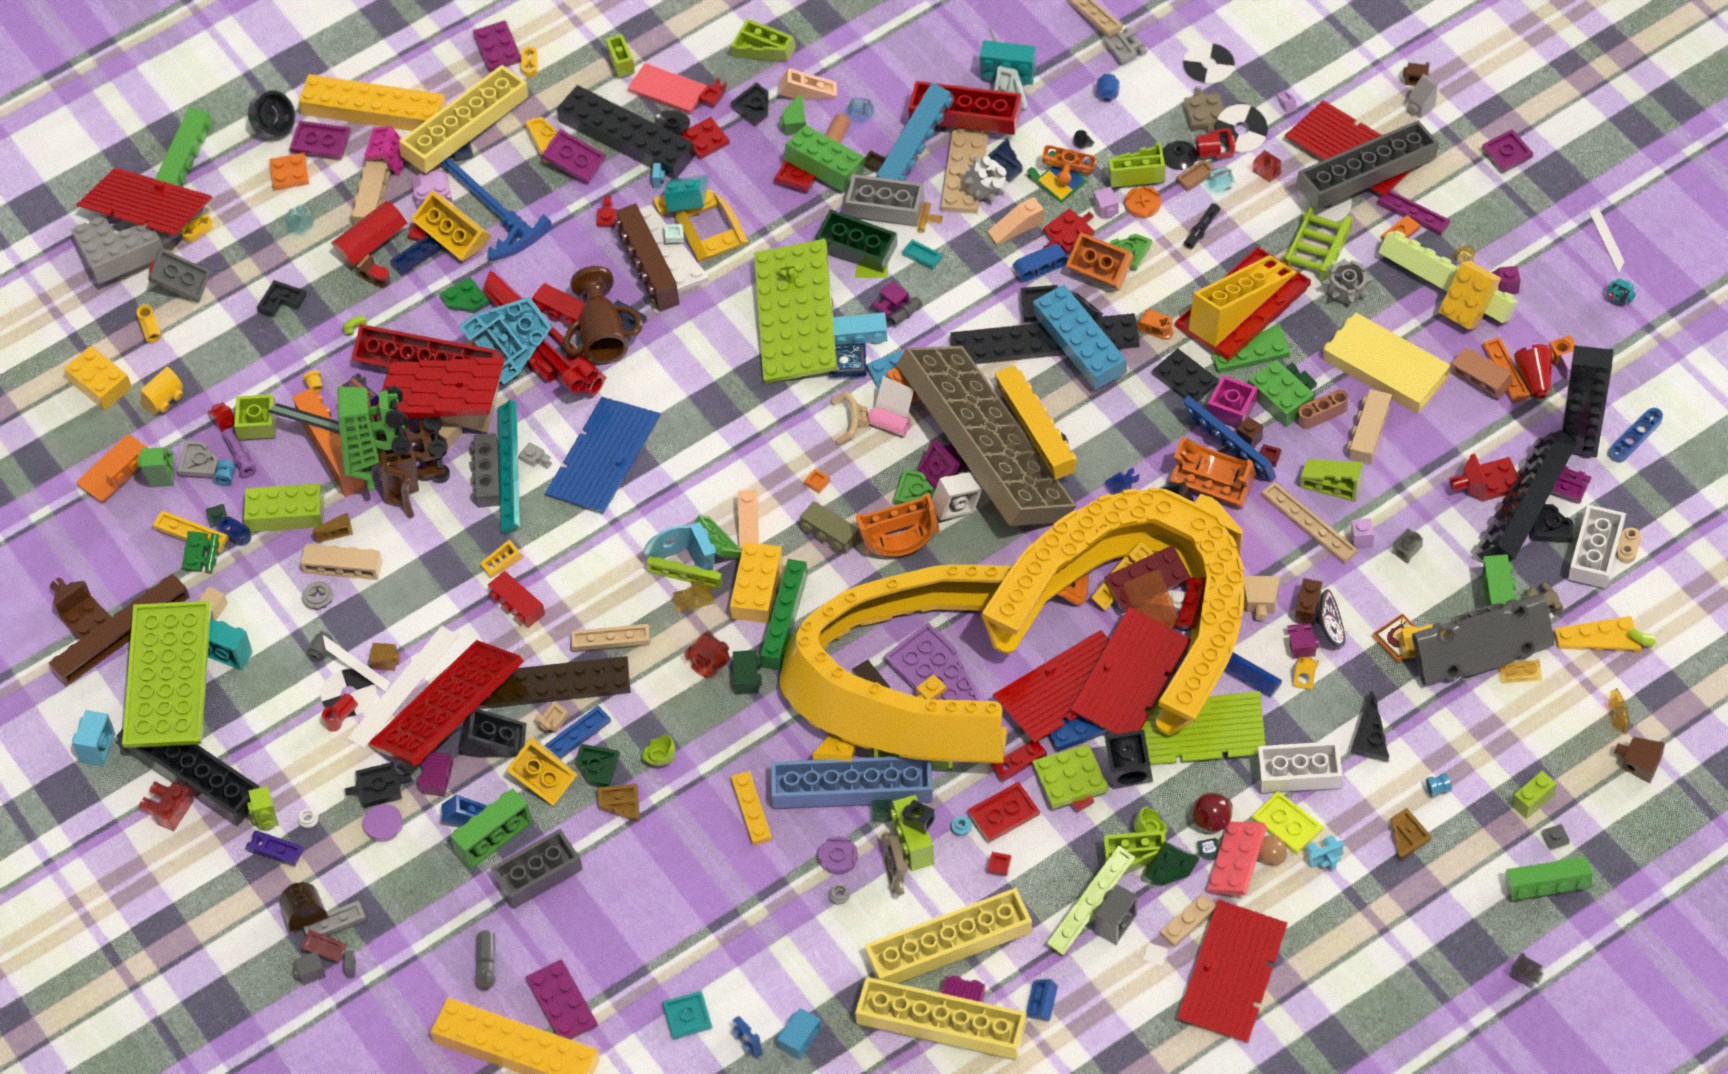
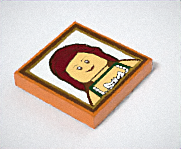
[1372,613,1416,663]

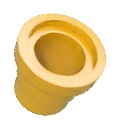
[303,370,323,393]

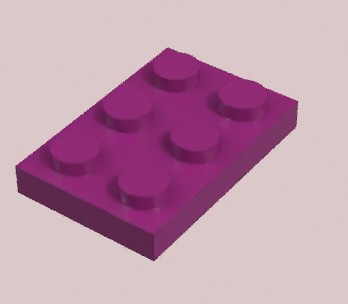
[473,20,521,72]
[289,120,351,159]
[541,129,606,185]

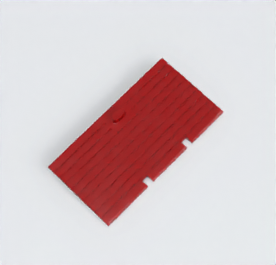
[1285,100,1416,197]
[76,167,212,236]
[1070,606,1191,734]
[993,630,1110,743]
[1177,899,1288,1043]

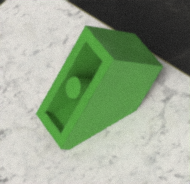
[780,94,806,136]

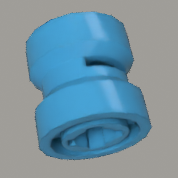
[214,460,236,486]
[1426,773,1452,797]

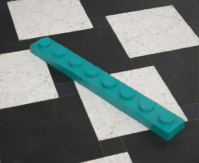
[498,399,520,534]

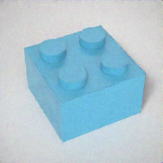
[72,710,116,767]

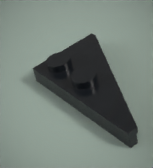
[1351,691,1389,762]

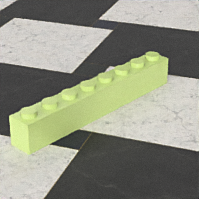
[1378,231,1519,323]

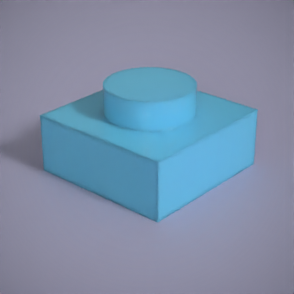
[652,163,665,189]

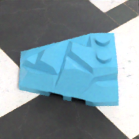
[459,297,552,385]

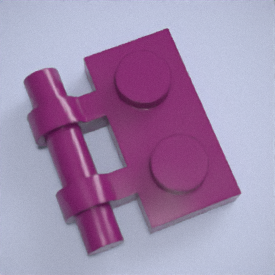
[1551,466,1592,503]

